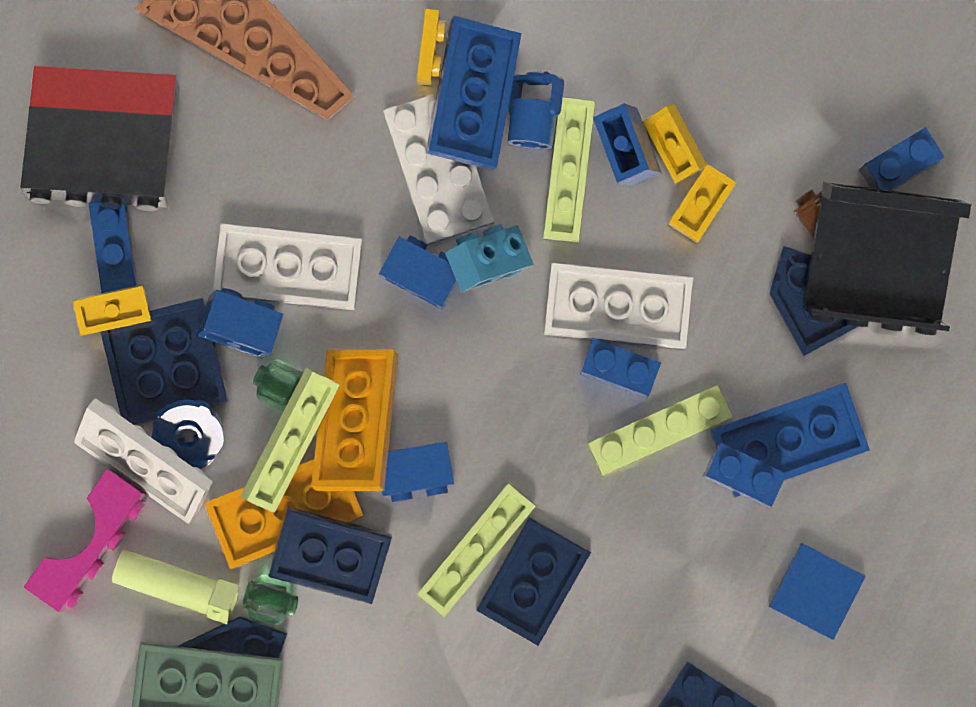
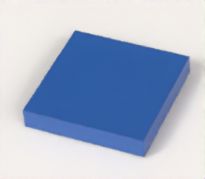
[768,543,866,640]

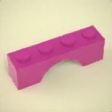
[24,469,147,612]

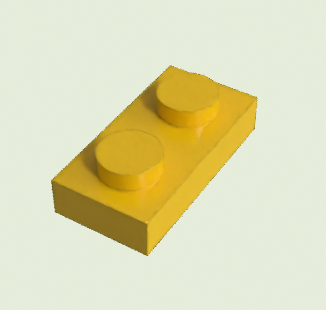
[417,8,446,86]
[643,104,707,184]
[668,164,737,244]
[72,284,152,336]

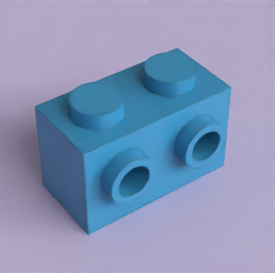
[445,224,534,292]

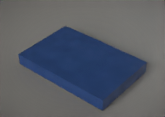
[268,507,392,604]
[476,517,591,646]

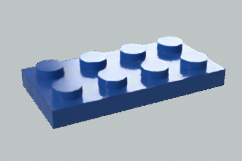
[426,16,522,170]
[710,383,870,498]

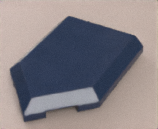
[769,246,859,356]
[178,616,288,658]

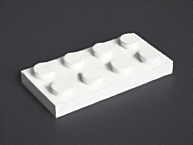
[383,93,494,245]
[213,224,363,310]
[544,263,693,349]
[74,398,213,524]

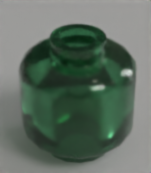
[253,359,304,412]
[242,574,298,625]

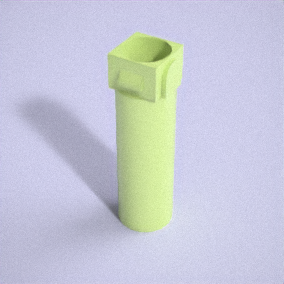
[112,549,239,624]

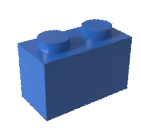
[593,103,662,186]
[859,127,944,191]
[379,235,457,310]
[196,288,283,359]
[580,338,661,399]
[382,442,454,502]
[702,443,787,508]

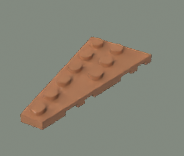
[134,0,355,121]

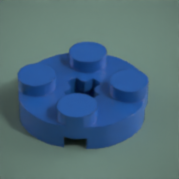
[151,400,224,469]

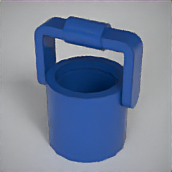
[507,71,564,150]

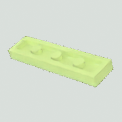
[543,97,595,243]
[240,368,340,513]
[588,385,732,476]
[417,484,536,617]

